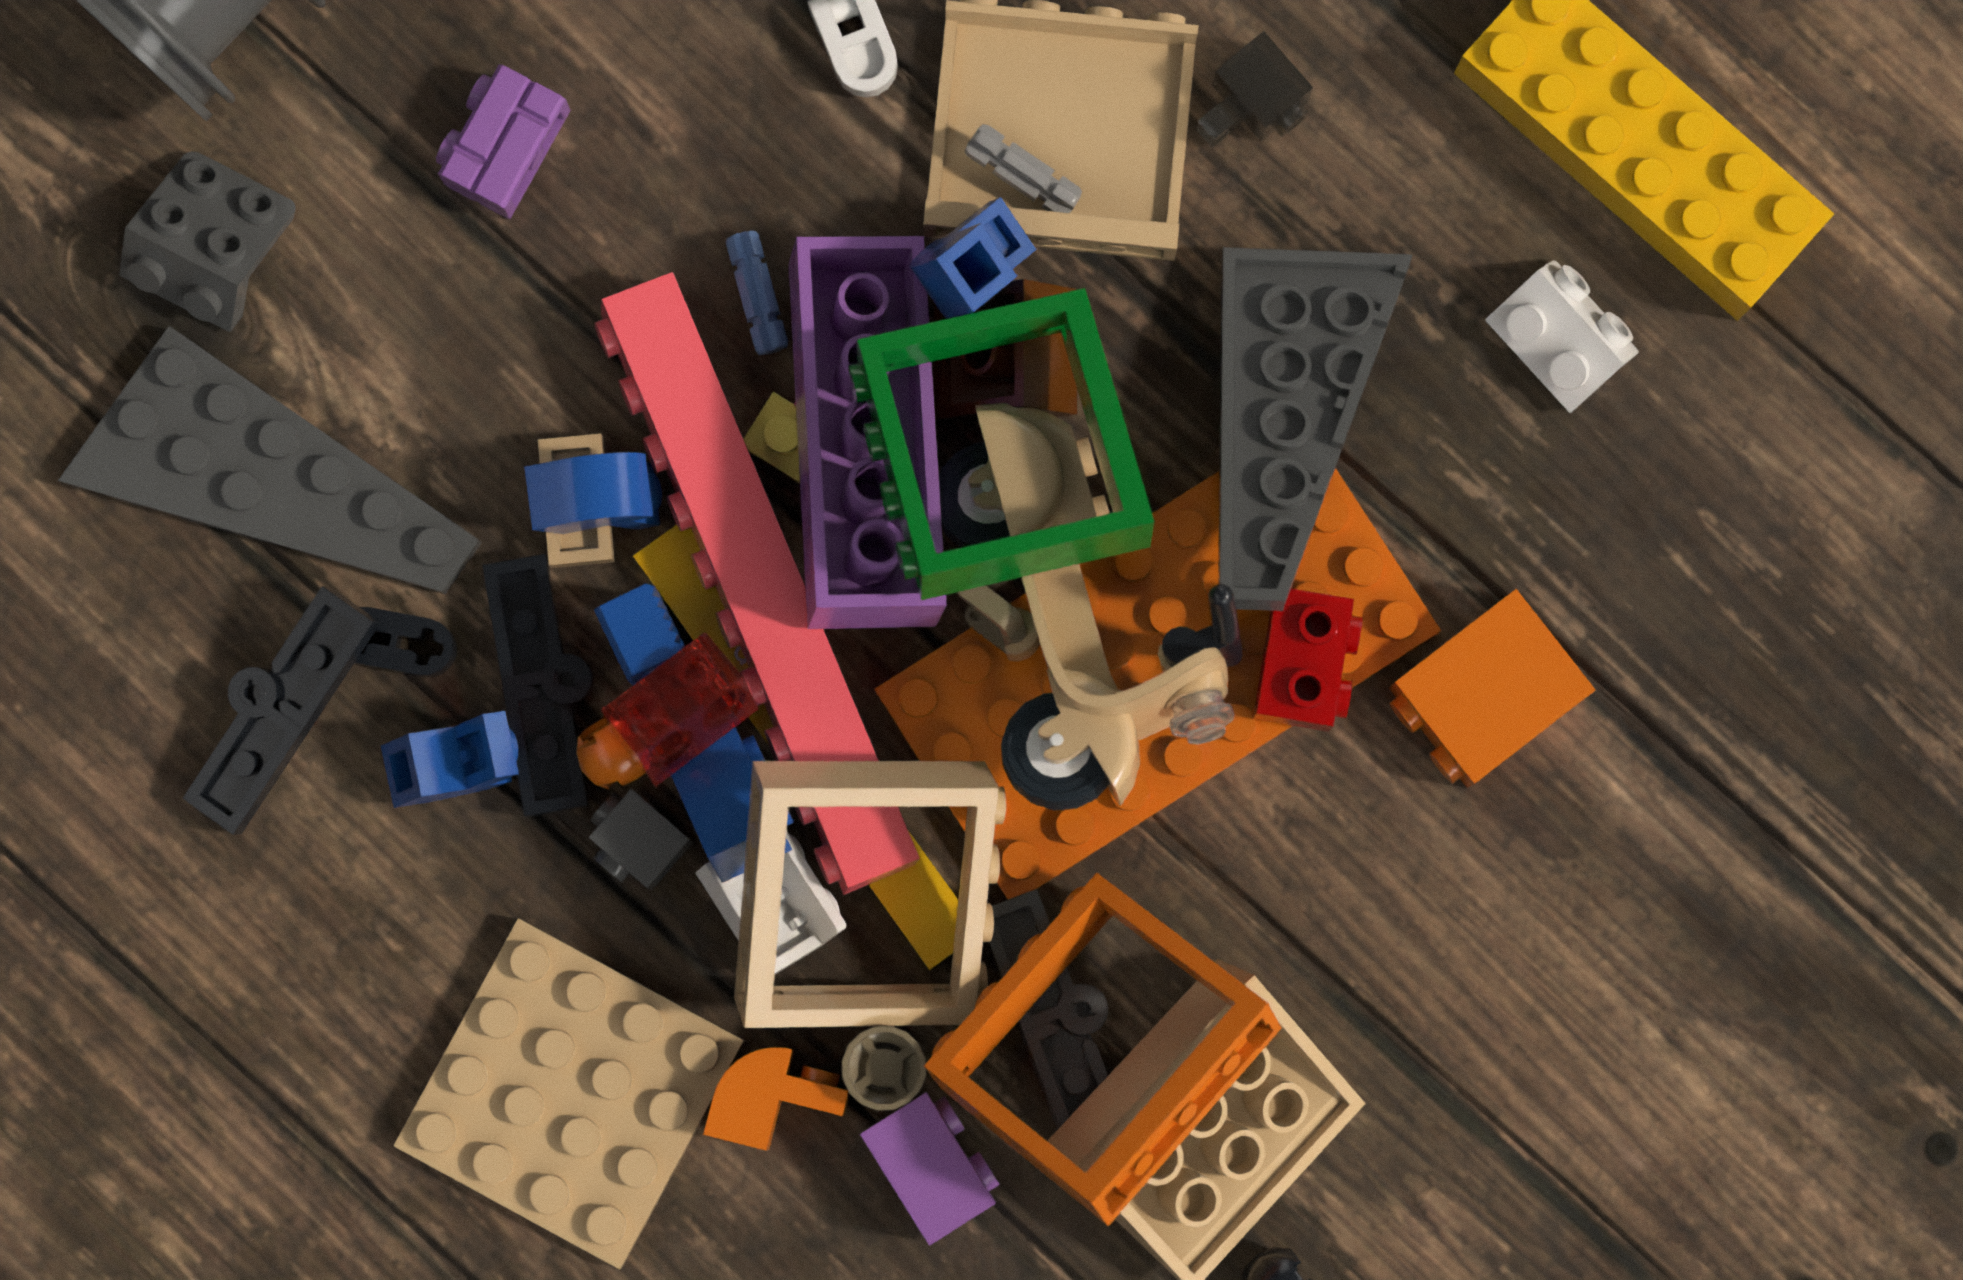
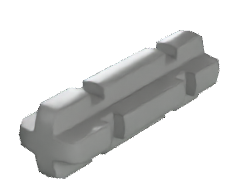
[965,124,1082,213]

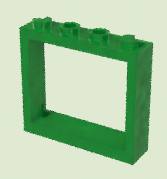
[848,288,1154,600]

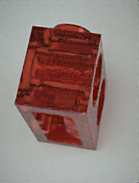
[601,632,759,787]

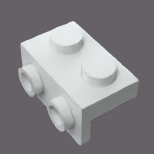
[1485,260,1638,413]
[695,830,846,974]

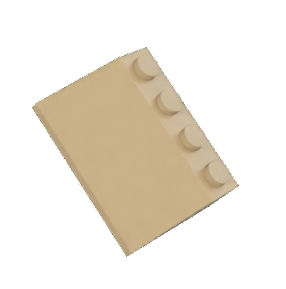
[1047,959,1366,1280]

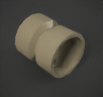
[842,1026,927,1110]

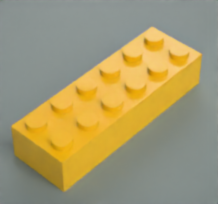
[1454,0,1835,321]

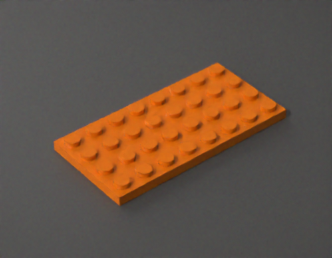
[874,468,1441,900]

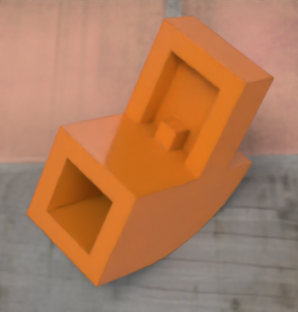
[703,1047,850,1151]

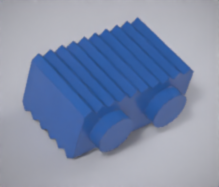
[594,584,692,693]

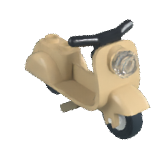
[939,403,1243,810]

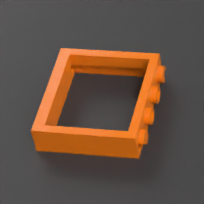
[924,873,1282,1226]

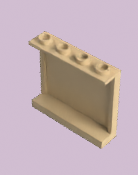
[923,0,1199,261]

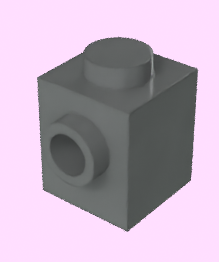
[589,789,694,891]

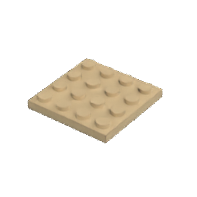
[394,918,745,1269]

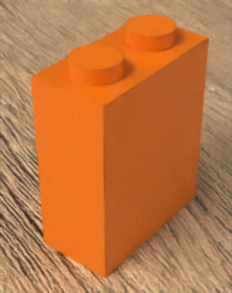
[1389,589,1596,788]

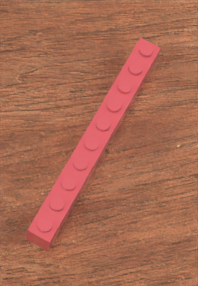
[594,272,920,895]

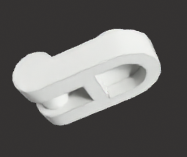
[807,0,898,97]

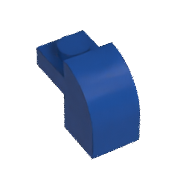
[909,197,1037,319]
[524,452,662,534]
[381,711,519,808]

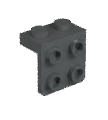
[119,151,296,332]

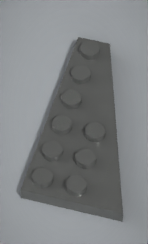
[1218,247,1413,611]
[58,326,482,595]

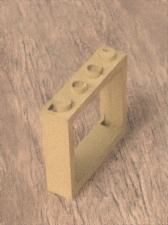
[734,761,1006,1028]

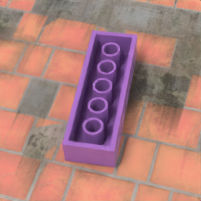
[789,236,946,629]

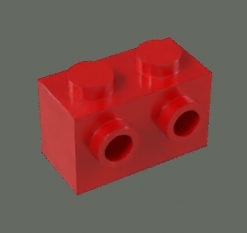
[1252,588,1363,732]

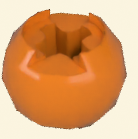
[576,711,657,789]

